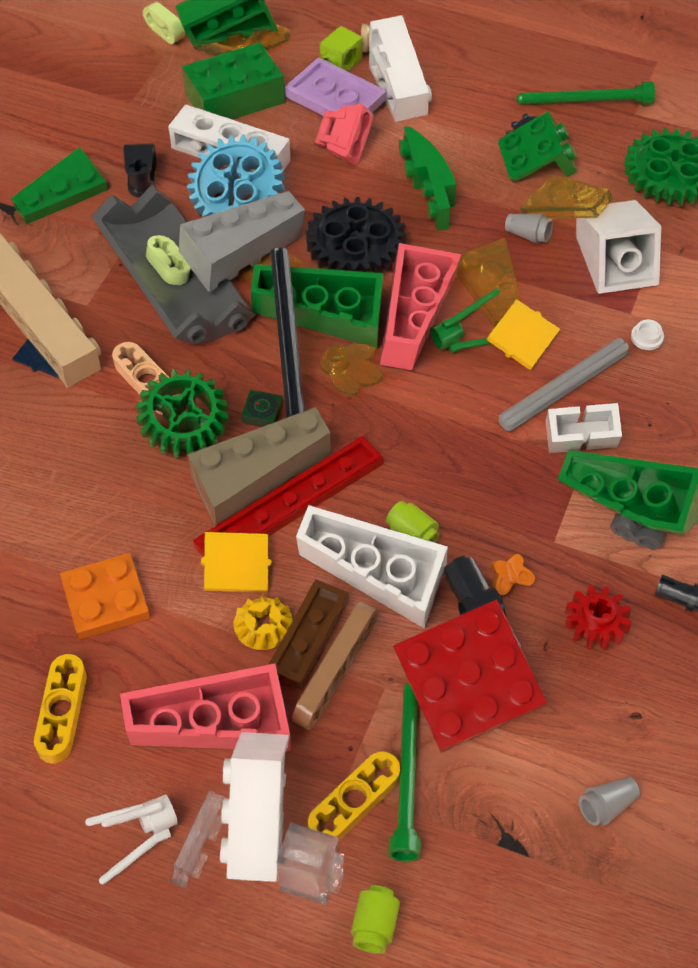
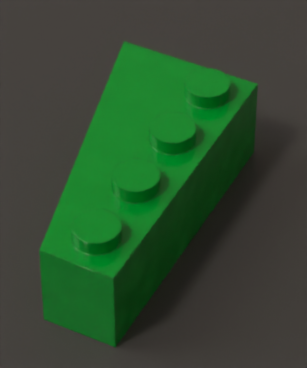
[251,264,383,349]

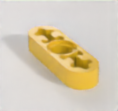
[34,654,87,764]
[308,752,400,847]

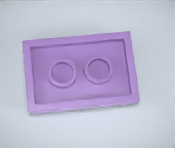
[284,57,387,116]

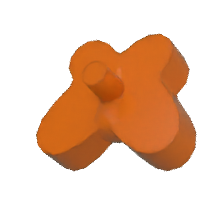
[491,554,535,595]

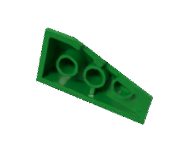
[558,450,698,535]

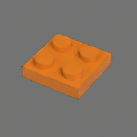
[60,553,150,640]

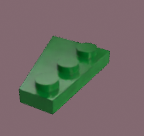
[11,147,108,225]

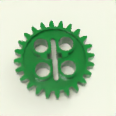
[624,128,698,206]

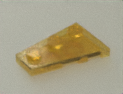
[520,174,613,218]
[456,238,522,328]

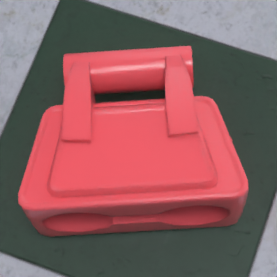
[314,104,374,166]

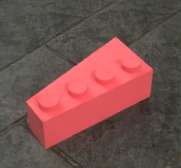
[380,243,462,370]
[120,664,291,751]

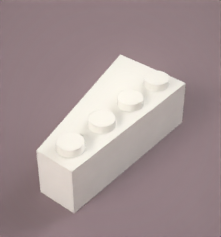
[296,505,448,629]

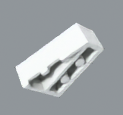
[369,15,432,122]
[220,732,289,882]

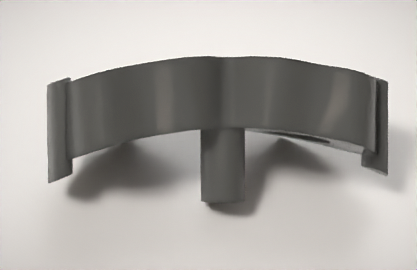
[610,514,667,550]

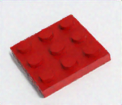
[393,599,547,753]

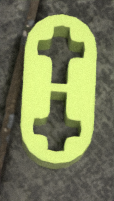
[143,2,185,44]
[145,235,191,285]

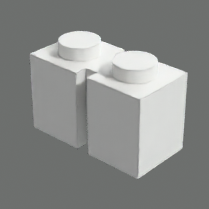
[545,403,622,453]

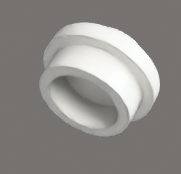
[631,320,664,350]

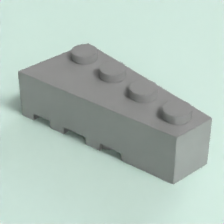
[179,191,305,292]

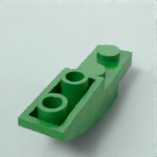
[399,126,456,231]

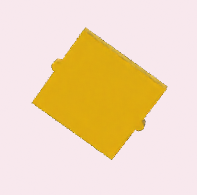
[486,299,560,370]
[201,532,272,593]

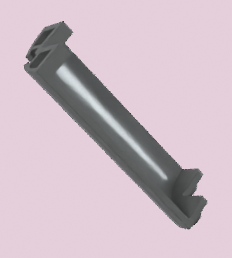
[91,185,256,344]

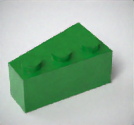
[175,0,278,47]

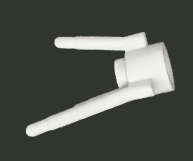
[85,794,178,885]

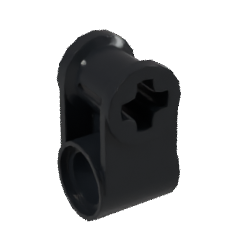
[124,143,156,197]

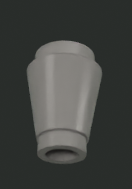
[505,213,553,244]
[579,777,640,826]

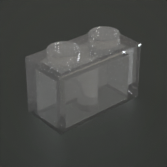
[276,823,345,905]

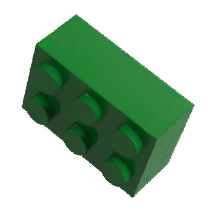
[182,42,285,120]

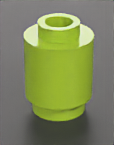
[386,500,439,543]
[351,885,400,954]

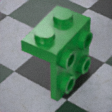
[498,111,577,182]

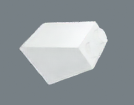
[576,200,661,294]

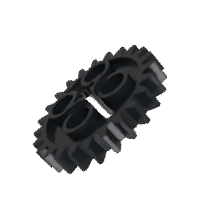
[306,197,406,273]

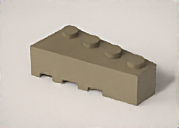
[188,407,331,526]

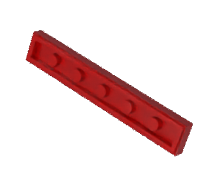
[193,435,383,557]

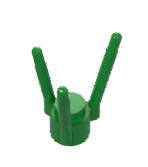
[430,288,501,354]

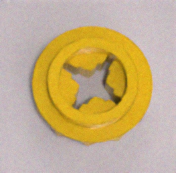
[233,594,293,650]

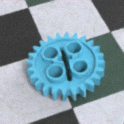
[187,134,285,217]

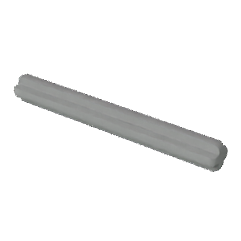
[498,338,629,431]

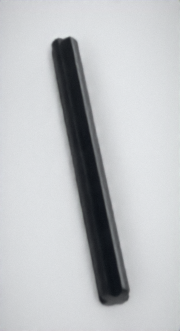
[270,247,304,418]

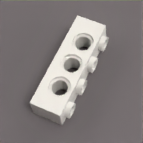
[168,105,291,172]

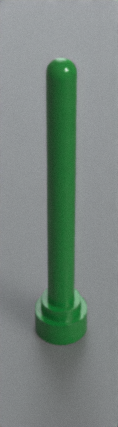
[516,81,655,105]
[388,682,421,862]

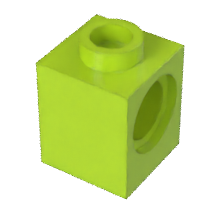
[320,26,363,71]

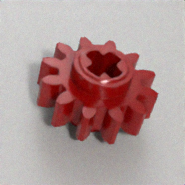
[565,585,631,651]

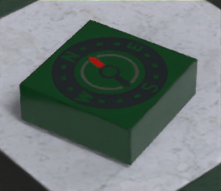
[241,390,283,426]

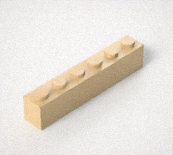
[0,234,101,388]

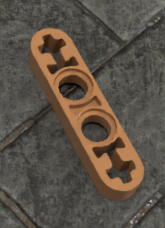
[292,602,378,731]

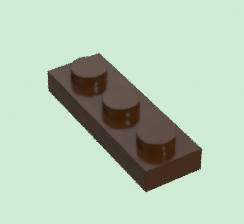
[268,579,349,690]

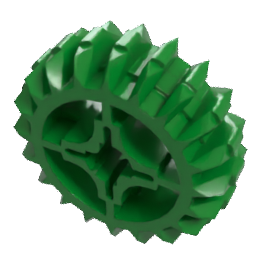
[136,368,228,459]

